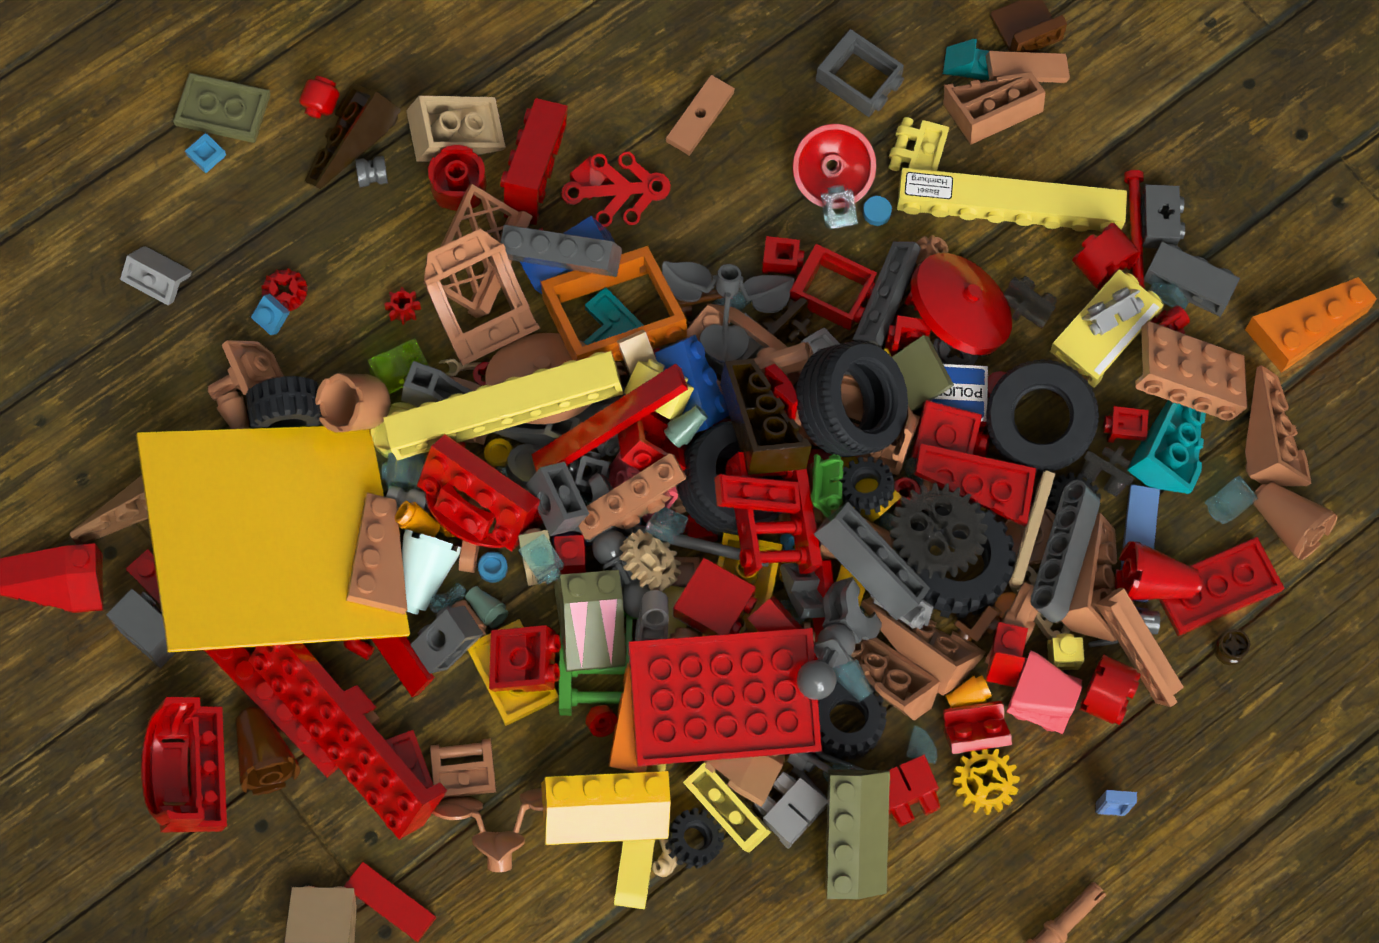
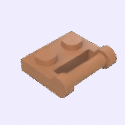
[430,738,496,799]

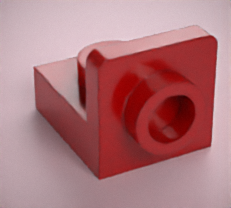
[1103,406,1149,443]

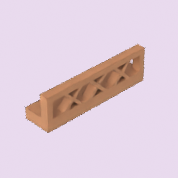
[1096,588,1184,707]

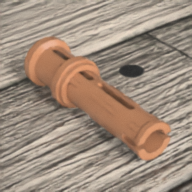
[1025,882,1106,943]

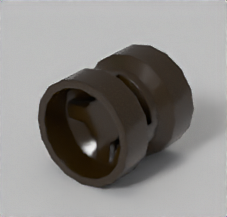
[1215,629,1251,666]

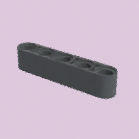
[1030,479,1100,623]

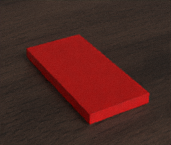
[1159,537,1285,636]

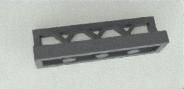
[853,242,921,348]

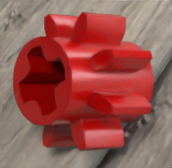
[384,287,421,325]

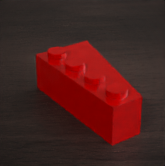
[500,98,568,225]

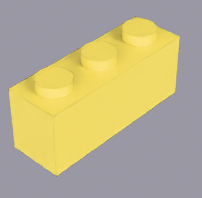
[683,763,772,853]

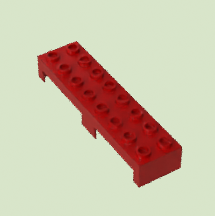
[248,643,447,840]

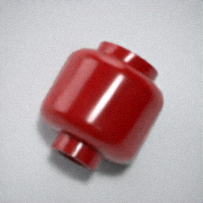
[299,75,340,119]

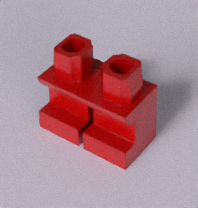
[888,754,940,827]

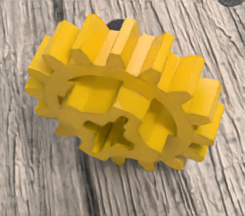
[952,749,1020,815]

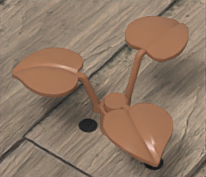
[432,788,543,872]

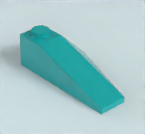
[1127,400,1206,494]

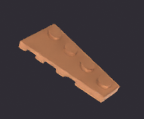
[346,493,407,614]

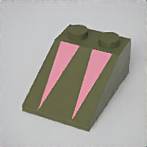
[554,570,626,672]

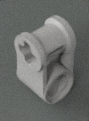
[635,590,669,641]

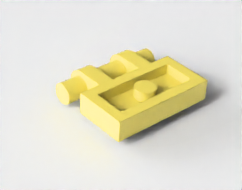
[889,117,949,171]

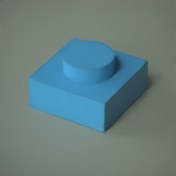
[185,133,226,173]
[251,294,290,335]

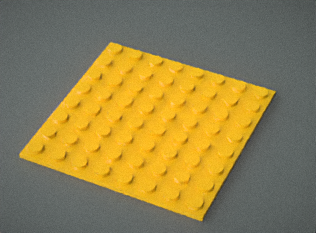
[136,426,410,652]

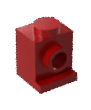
[762,236,804,275]

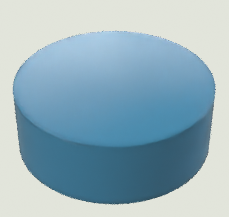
[863,196,892,226]
[478,552,508,583]

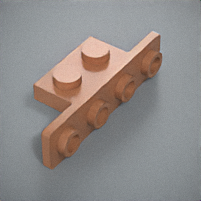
[578,453,686,540]

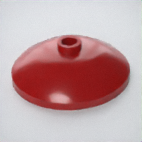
[792,124,876,209]

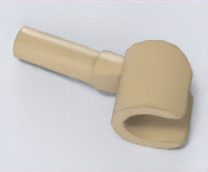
[439,359,481,376]

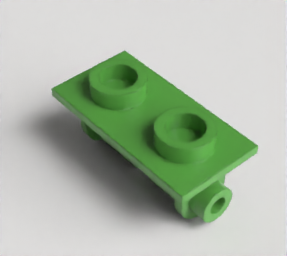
[811,454,844,517]

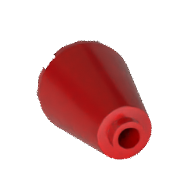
[1115,541,1202,600]

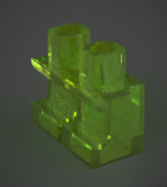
[368,339,428,394]

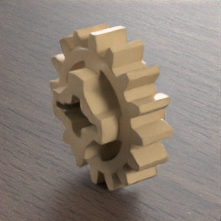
[620,529,681,591]

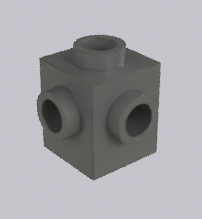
[567,451,610,494]

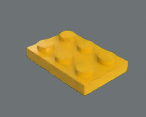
[467,619,559,726]

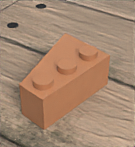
[943,72,1045,145]

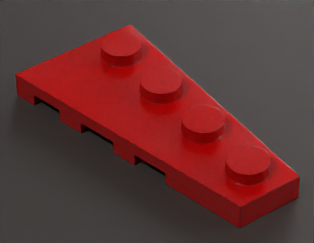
[914,444,1036,527]

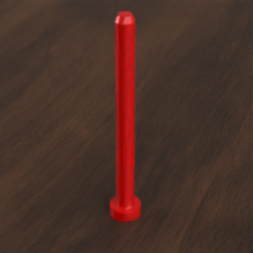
[1124,170,1145,289]

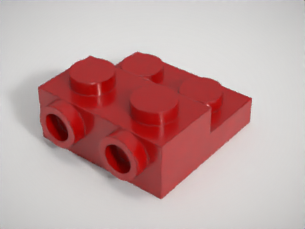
[489,625,561,692]

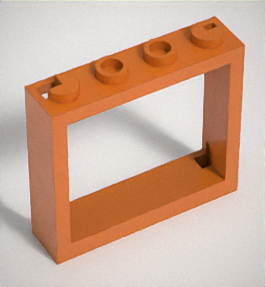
[540,246,687,362]

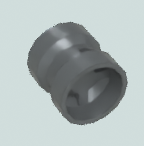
[355,156,388,187]

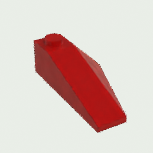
[0,543,104,613]

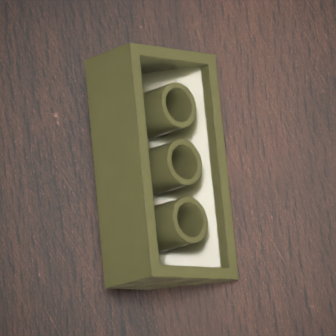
[825,769,890,899]

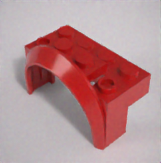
[417,434,543,552]
[141,697,227,832]

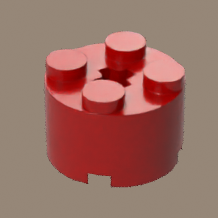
[428,145,487,211]
[1072,222,1141,290]
[1079,654,1141,725]

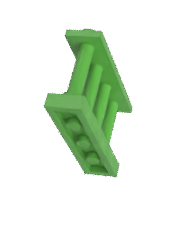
[559,612,638,716]

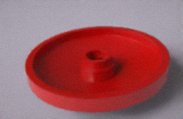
[911,253,1012,355]

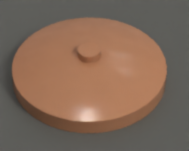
[485,333,591,424]

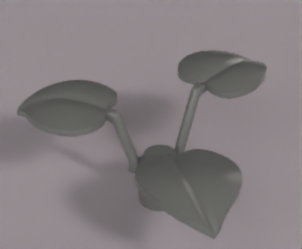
[662,261,794,363]

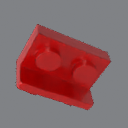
[885,315,931,356]
[943,701,1012,754]

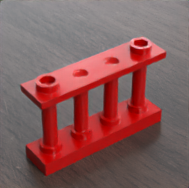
[726,452,823,577]

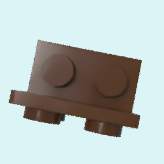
[990,0,1068,53]

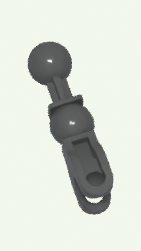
[573,472,650,618]
[797,577,882,700]

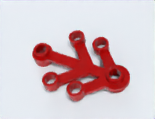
[561,152,670,227]

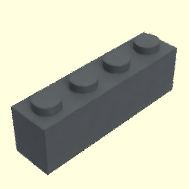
[500,225,622,277]
[814,502,930,620]

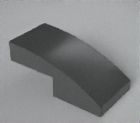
[780,563,825,619]

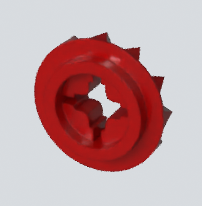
[261,268,308,311]

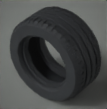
[796,340,908,457]

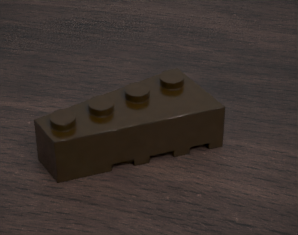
[720,359,812,475]

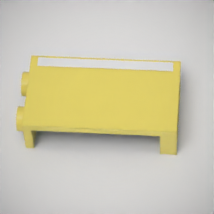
[1050,269,1164,388]

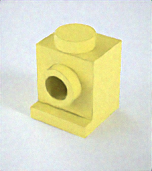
[1047,633,1084,670]

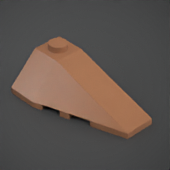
[850,637,940,721]

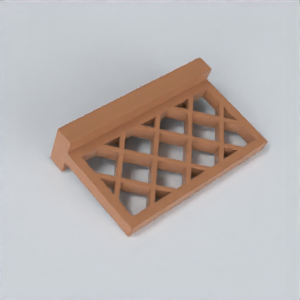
[424,184,533,318]

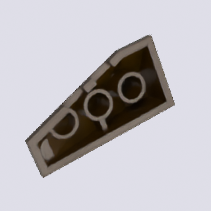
[305,83,401,189]

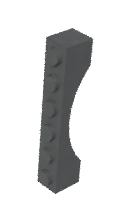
[401,361,580,447]

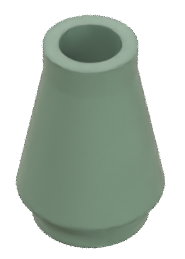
[664,405,708,448]
[465,586,508,629]

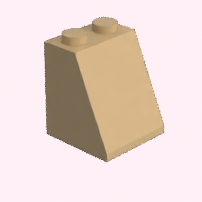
[285,886,357,943]

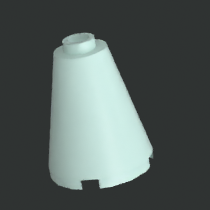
[402,529,461,615]

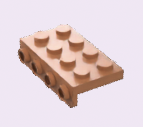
[1135,321,1247,421]

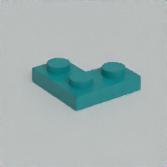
[584,287,644,345]

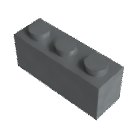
[1144,242,1240,317]

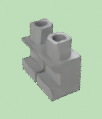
[754,772,827,849]

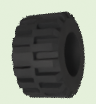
[246,376,322,429]
[818,677,887,760]

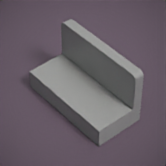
[120,246,192,305]

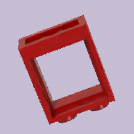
[790,244,877,330]
[618,411,686,472]

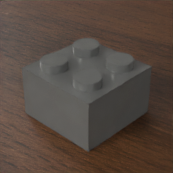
[106,589,176,669]

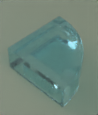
[1150,283,1189,310]
[906,725,937,764]

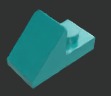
[943,39,991,81]

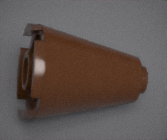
[235,707,301,795]

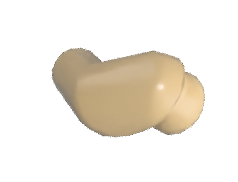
[652,839,679,877]

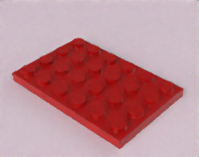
[628,628,822,766]

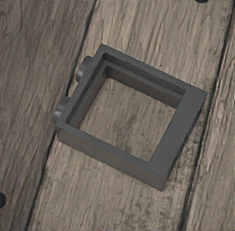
[816,29,904,117]

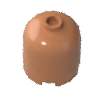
[315,373,391,433]

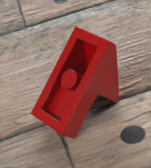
[985,622,1028,687]

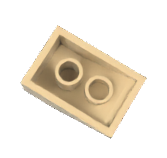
[406,96,506,162]

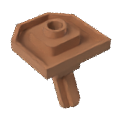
[208,340,284,401]

